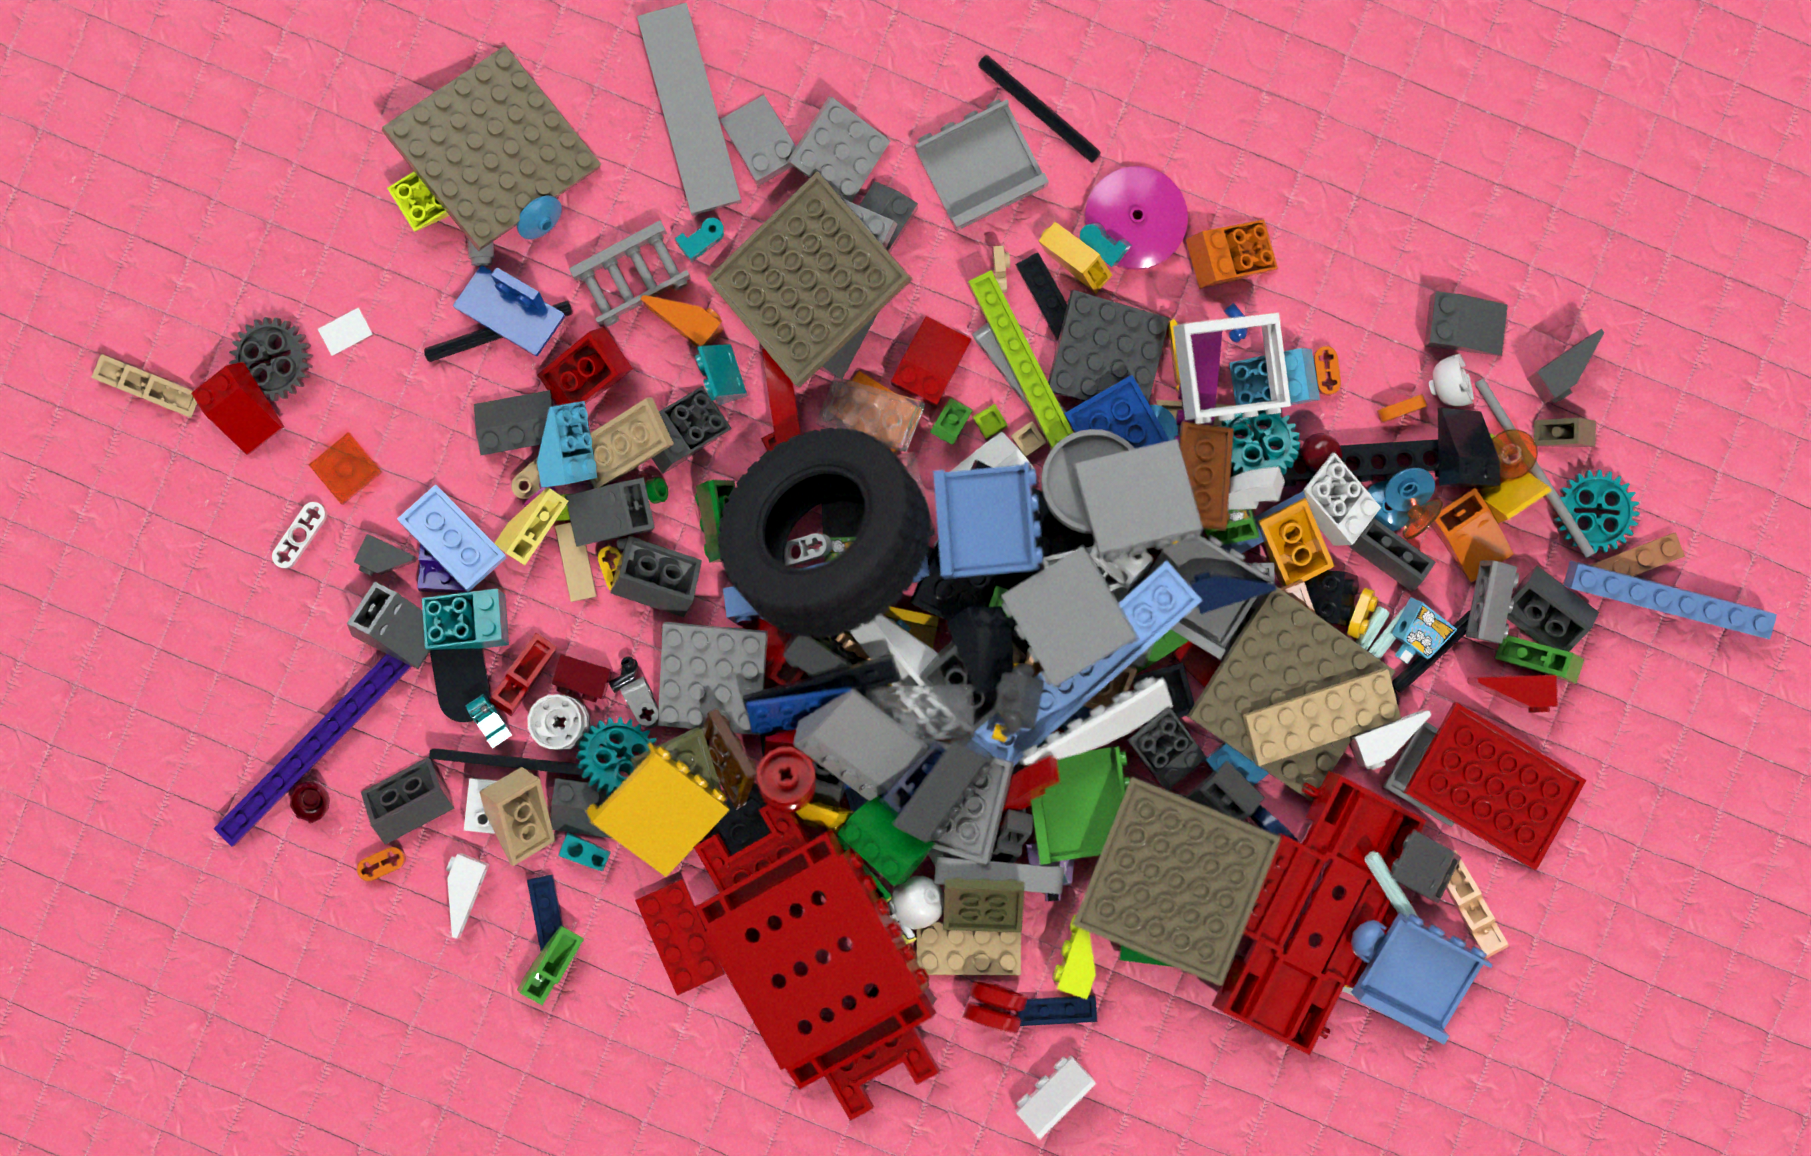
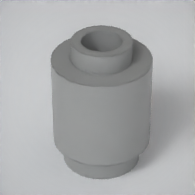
[467,238,494,266]

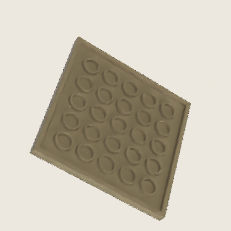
[382,46,601,251]
[707,171,913,388]
[1187,586,1396,802]
[1073,777,1281,986]

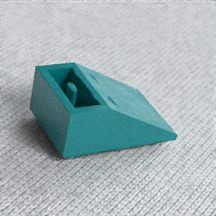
[695,344,748,405]
[422,588,509,650]

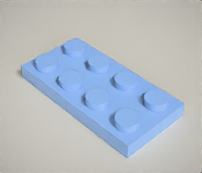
[397,485,507,592]

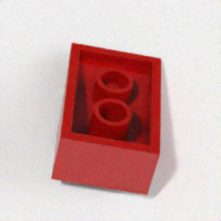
[891,316,972,408]
[537,327,633,405]
[191,362,284,455]
[1468,675,1558,713]

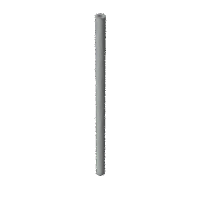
[1475,378,1595,558]

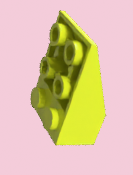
[387,172,450,232]
[1052,915,1096,999]

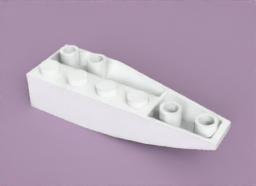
[850,614,960,738]
[1018,677,1173,765]

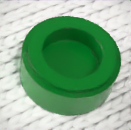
[646,477,669,504]

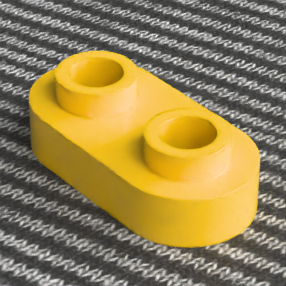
[1347,588,1378,639]

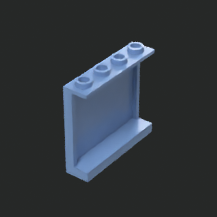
[933,462,1043,579]
[1351,912,1493,1045]

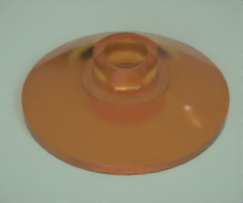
[1492,429,1538,479]
[1402,498,1443,540]

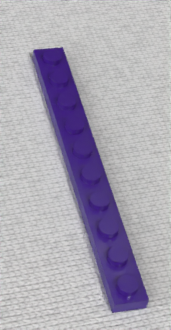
[213,654,412,847]

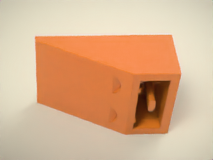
[1186,220,1278,289]
[1427,488,1514,583]

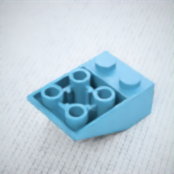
[1229,348,1320,405]
[537,401,597,488]

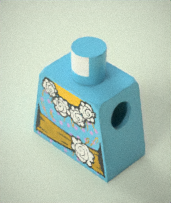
[1392,597,1457,664]

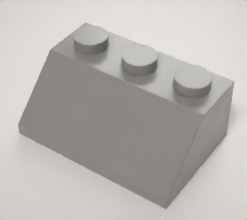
[1465,561,1519,644]

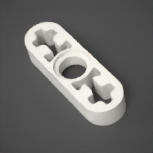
[272,502,327,569]
[784,533,832,567]

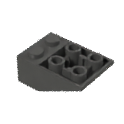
[652,386,732,474]
[565,477,655,547]
[347,582,431,669]
[1128,707,1207,791]
[1185,761,1264,821]
[1391,830,1461,904]

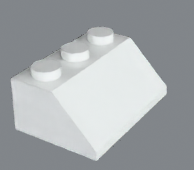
[950,431,1034,472]
[1016,1055,1096,1139]

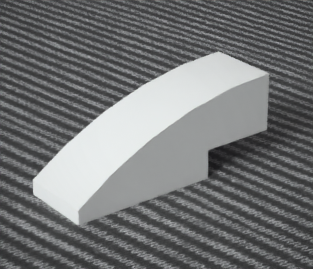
[1228,467,1284,510]

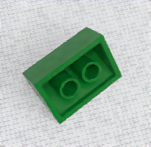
[695,480,736,563]
[837,794,936,886]

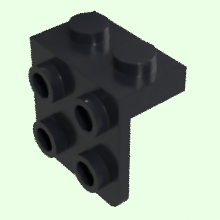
[1304,570,1359,626]

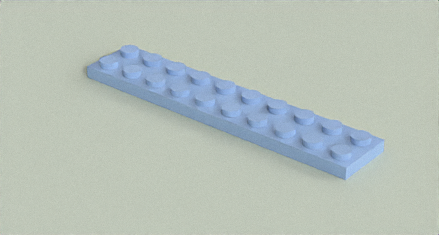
[969,560,1202,766]

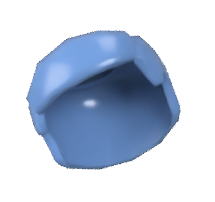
[1351,920,1386,963]

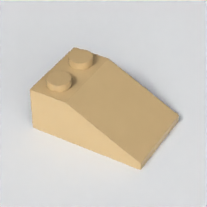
[479,767,555,866]

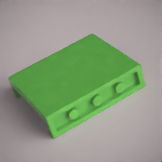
[1026,746,1130,865]

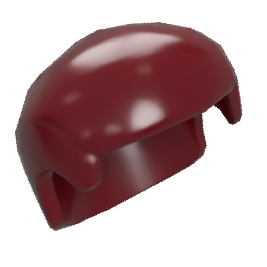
[1301,433,1343,473]
[290,782,330,823]

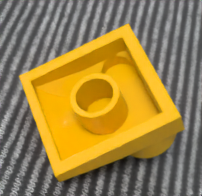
[796,800,855,836]

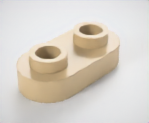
[511,457,540,500]

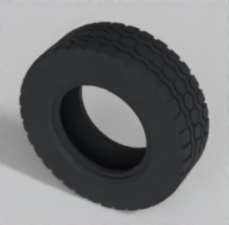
[718,428,931,637]

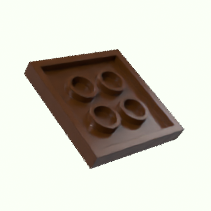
[703,709,757,810]

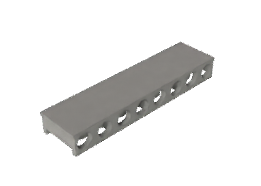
[637,2,742,217]

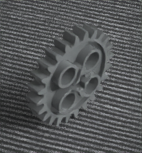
[229,317,313,401]

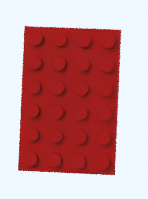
[1403,702,1587,871]

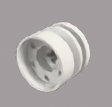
[528,695,591,750]

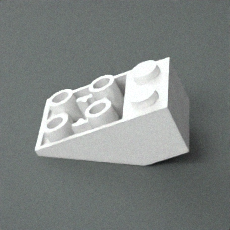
[1303,453,1381,546]

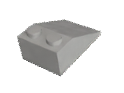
[720,95,796,187]

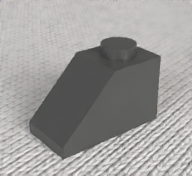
[354,534,418,576]

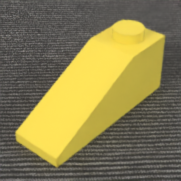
[494,487,568,565]

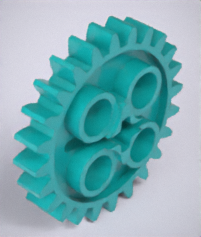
[1221,402,1300,476]
[1553,469,1640,553]
[576,717,657,797]

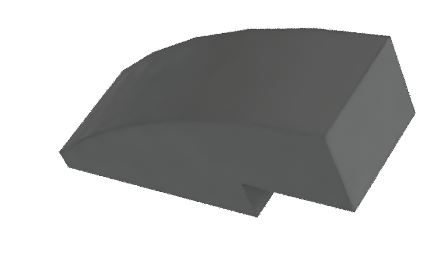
[990,809,1033,863]

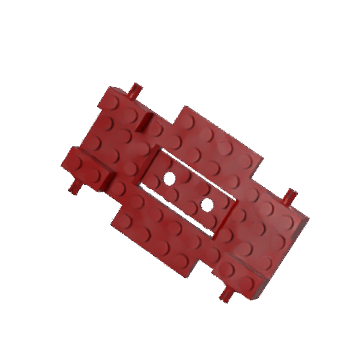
[1212,771,1427,1055]

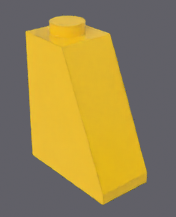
[1038,222,1112,294]

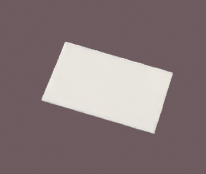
[318,307,373,356]

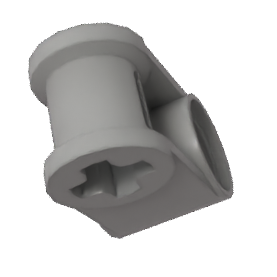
[620,676,659,728]

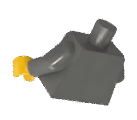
[991,663,1045,743]

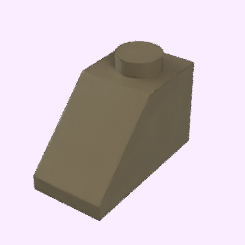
[1534,418,1596,448]

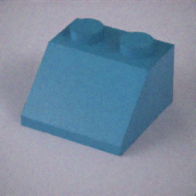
[1204,743,1269,786]

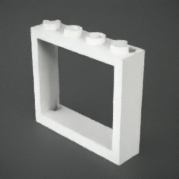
[1173,313,1291,424]

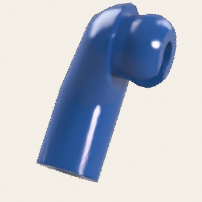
[1224,303,1248,343]

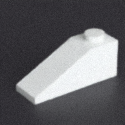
[446,853,490,939]

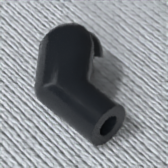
[609,656,638,693]

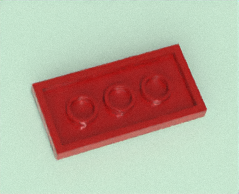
[635,879,725,996]

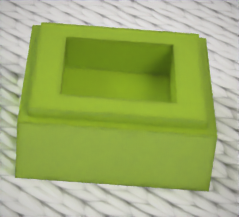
[973,404,1008,439]

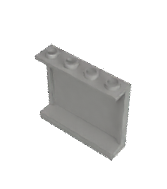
[915,99,1049,231]
[1073,439,1202,561]
[1141,535,1270,659]
[1001,546,1140,688]

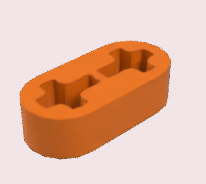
[1313,346,1341,396]
[1377,394,1427,423]
[357,847,406,881]

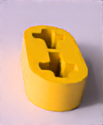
[598,546,622,591]

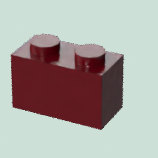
[552,654,613,703]

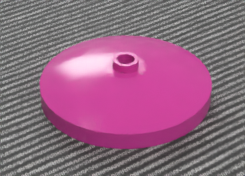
[1085,166,1188,270]

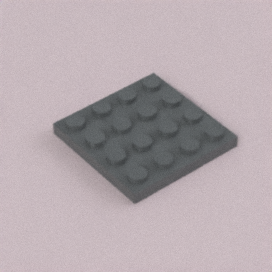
[1048,290,1170,403]

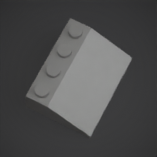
[793,689,928,801]

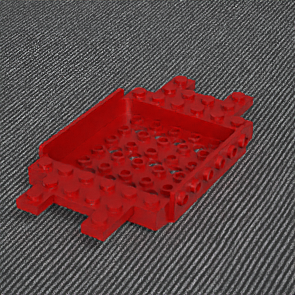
[694,805,941,1121]

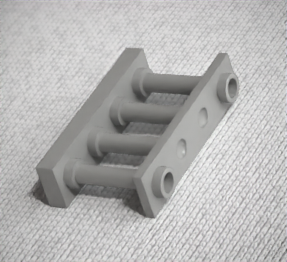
[569,220,691,327]

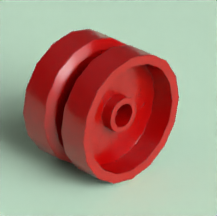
[757,747,816,812]
[963,981,1028,1033]

